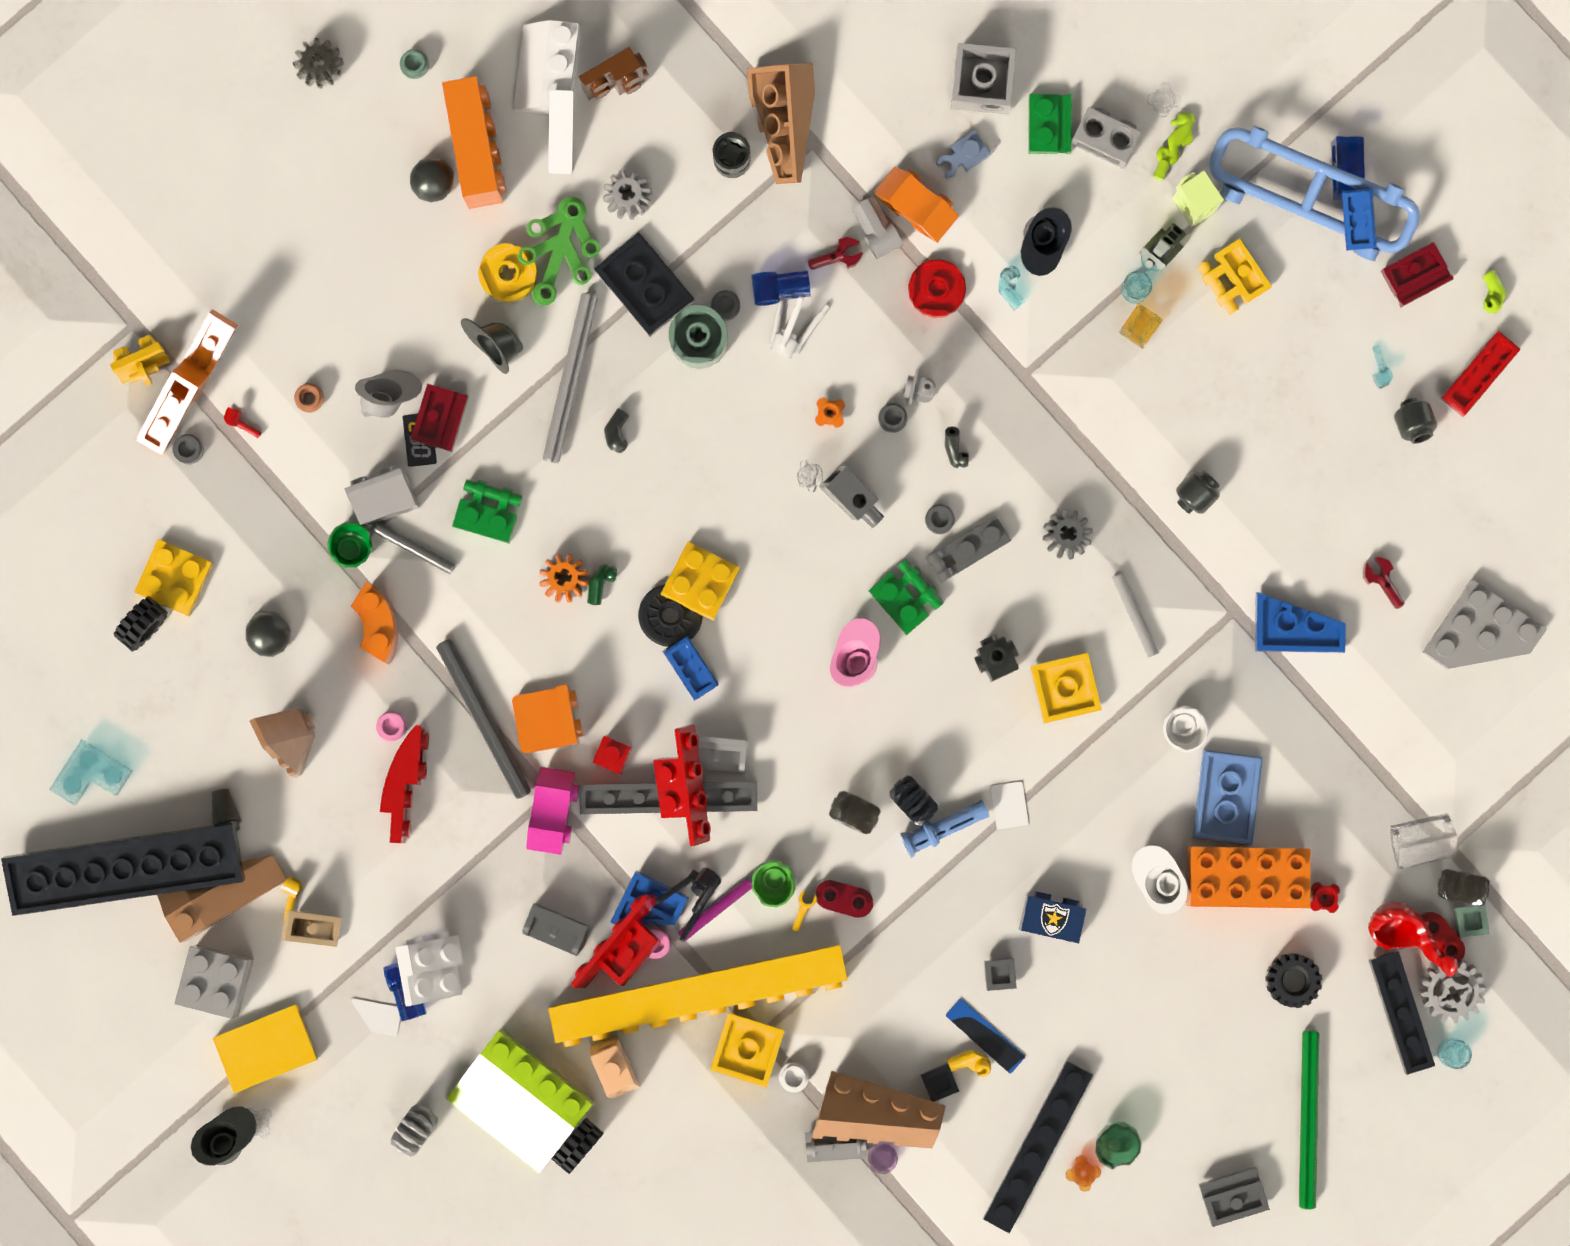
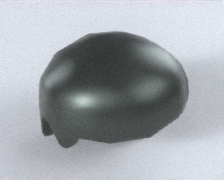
[410,157,454,203]
[245,611,290,657]

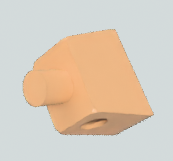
[590,1035,640,1099]

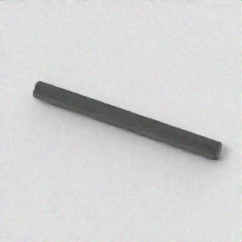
[436,639,531,799]

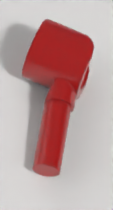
[224,407,262,438]

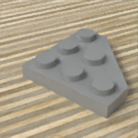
[1422,580,1547,669]

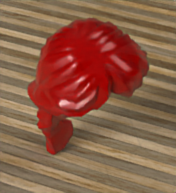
[1368,901,1458,977]

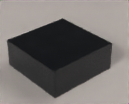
[920,1063,959,1102]

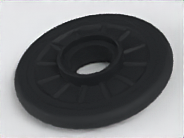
[638,584,703,647]

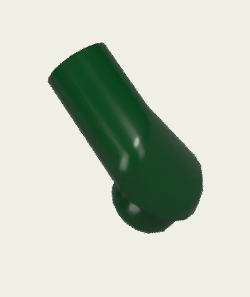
[587,564,617,605]

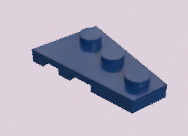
[1255,592,1346,653]

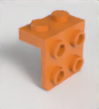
[512,684,583,754]

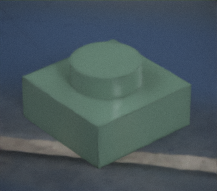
[1454,904,1490,938]

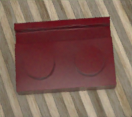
[1381,242,1454,308]
[411,383,469,452]

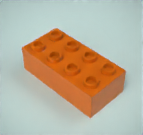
[442,76,507,209]
[1186,846,1311,909]

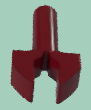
[808,237,863,270]
[1363,557,1405,609]

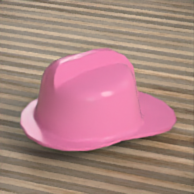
[830,619,881,687]

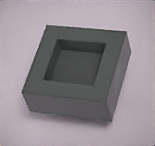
[984,958,1017,991]

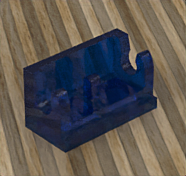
[1331,136,1365,200]

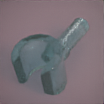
[1372,346,1393,389]

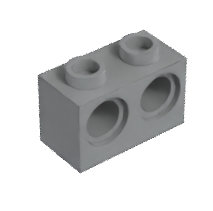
[1071,107,1141,169]

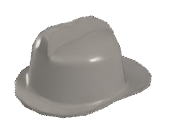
[355,370,422,418]

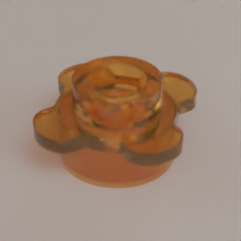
[1065,1155,1101,1192]

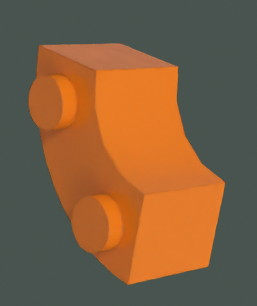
[873,167,959,243]
[350,581,398,665]

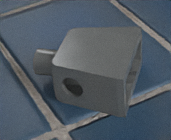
[819,466,884,528]

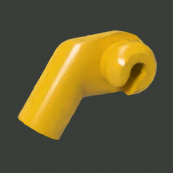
[947,1050,991,1077]

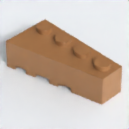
[812,1070,946,1149]

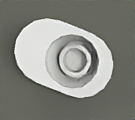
[1132,845,1189,914]

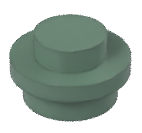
[400,50,429,79]

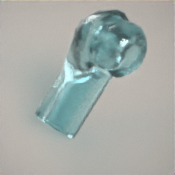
[998,266,1025,311]

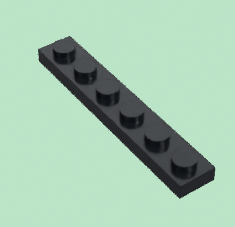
[983,1060,1093,1234]

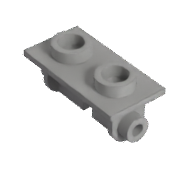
[904,369,936,406]
[805,1132,866,1162]

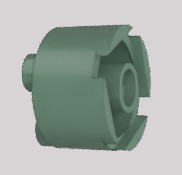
[669,305,728,369]

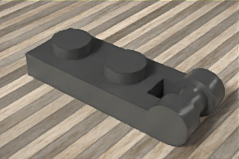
[926,516,1011,583]

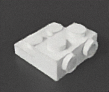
[395,931,463,1006]

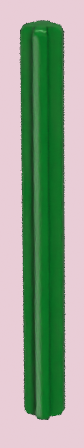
[1299,1030,1320,1210]

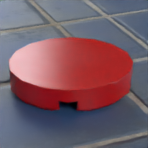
[908,259,966,318]

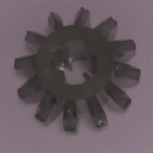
[293,38,344,89]
[829,791,881,834]
[1437,869,1490,906]

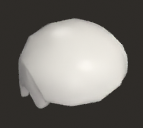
[1162,705,1209,753]

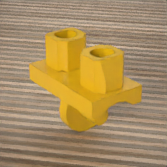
[110,335,170,386]

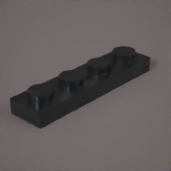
[1368,951,1435,1075]

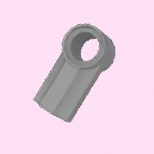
[852,196,903,259]

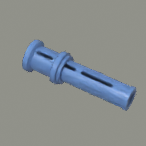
[900,800,990,858]

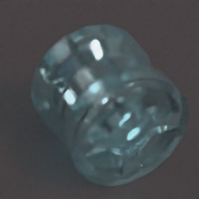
[1121,271,1152,304]
[1437,1038,1472,1069]

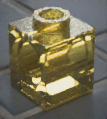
[1119,303,1163,349]

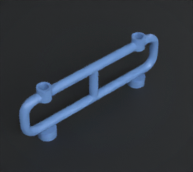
[1209,125,1420,261]

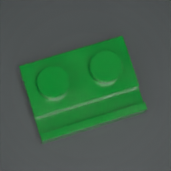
[1028,94,1072,154]

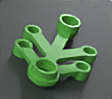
[517,197,600,306]

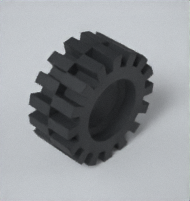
[113,596,168,652]
[1265,953,1323,1008]
[551,1118,604,1174]

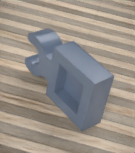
[936,130,991,179]

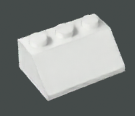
[513,20,581,115]

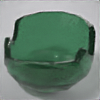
[1095,1121,1142,1169]

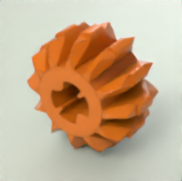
[539,553,589,603]

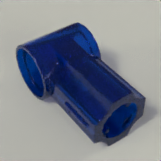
[751,271,811,306]
[383,962,427,1022]

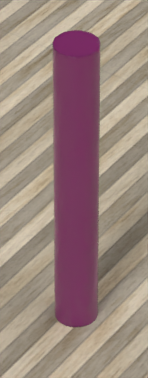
[678,878,752,942]

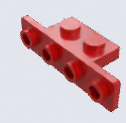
[653,724,711,846]
[571,894,662,988]

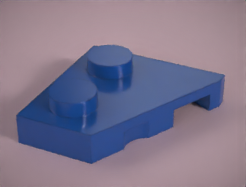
[610,870,689,925]

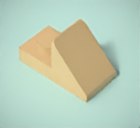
[282,910,342,947]

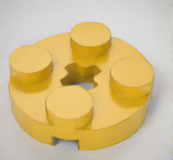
[478,243,537,303]

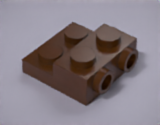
[579,46,649,100]

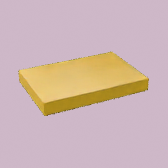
[213,1004,318,1093]

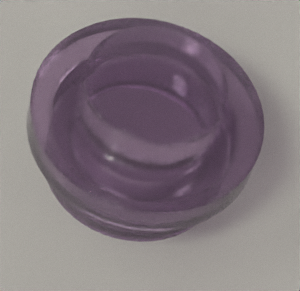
[868,1143,898,1174]

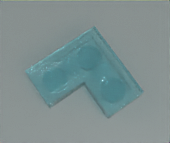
[49,739,133,805]

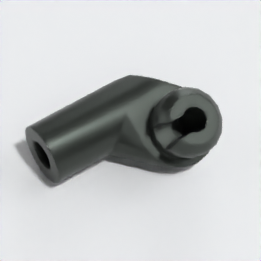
[604,408,629,453]
[945,426,969,469]

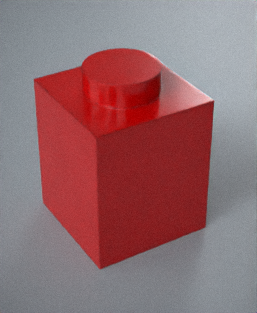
[592,736,633,775]

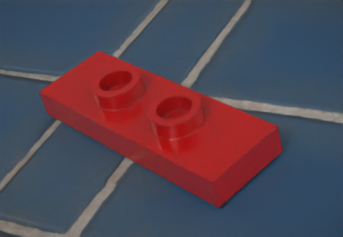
[1440,331,1521,417]

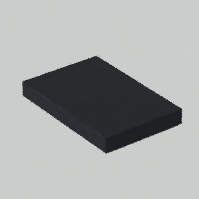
[594,232,695,337]

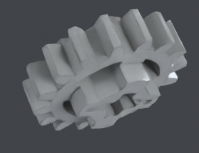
[1419,959,1487,1024]

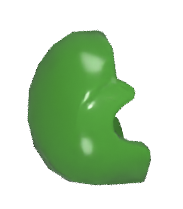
[752,860,797,908]

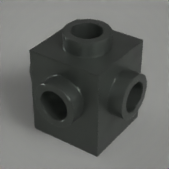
[974,634,1019,682]

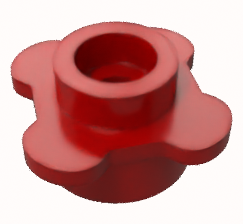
[1310,882,1340,913]

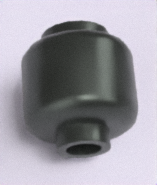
[1394,398,1437,444]
[1176,470,1220,514]

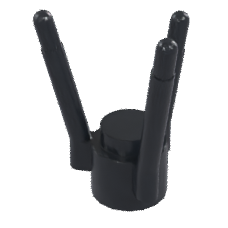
[655,867,721,942]

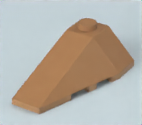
[747,63,815,184]
[249,708,316,778]
[157,855,287,943]

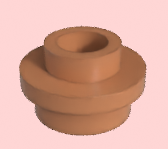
[294,383,324,413]

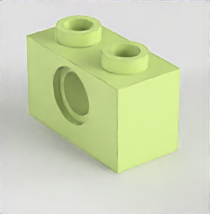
[1172,171,1224,228]

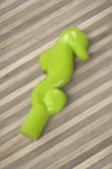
[1153,112,1196,181]

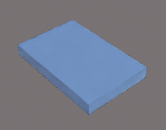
[1192,750,1263,846]

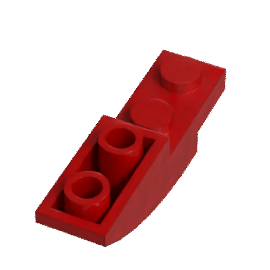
[380,725,429,844]

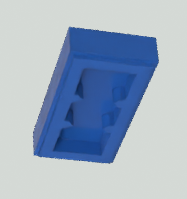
[1342,188,1377,251]
[662,635,719,701]

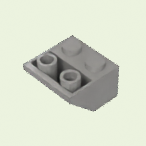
[344,466,419,527]

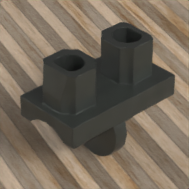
[1139,223,1186,272]

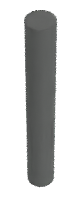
[373,522,455,575]

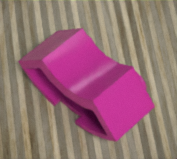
[526,767,579,855]

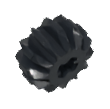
[889,775,938,826]

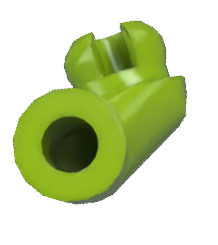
[1482,270,1507,314]

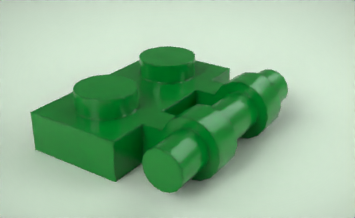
[452,479,523,544]
[868,559,944,636]

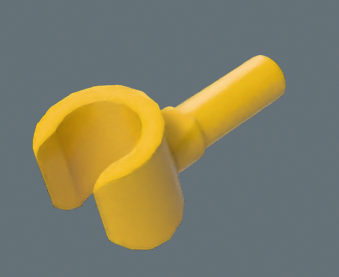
[281,876,302,920]
[792,890,817,932]

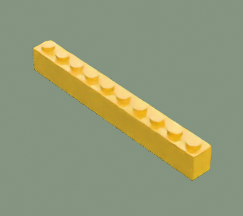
[548,944,848,1047]

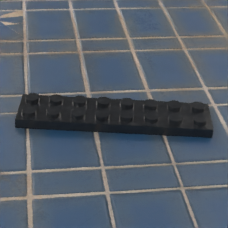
[1,822,245,916]

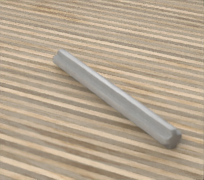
[543,293,598,463]

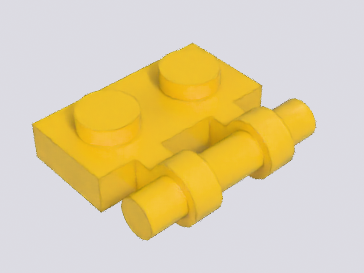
[1197,238,1272,315]

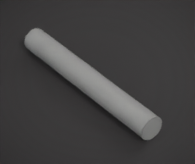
[1112,573,1159,658]

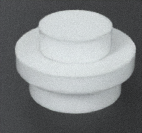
[779,1062,809,1092]

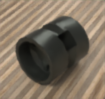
[712,132,751,178]

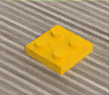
[134,539,214,617]
[661,541,740,621]
[1030,653,1102,724]
[710,1012,785,1088]

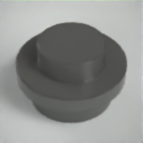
[878,403,908,433]

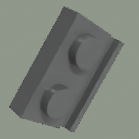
[1198,1167,1270,1227]

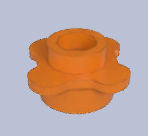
[815,397,845,428]

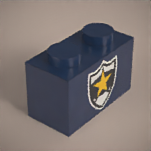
[1019,891,1087,944]

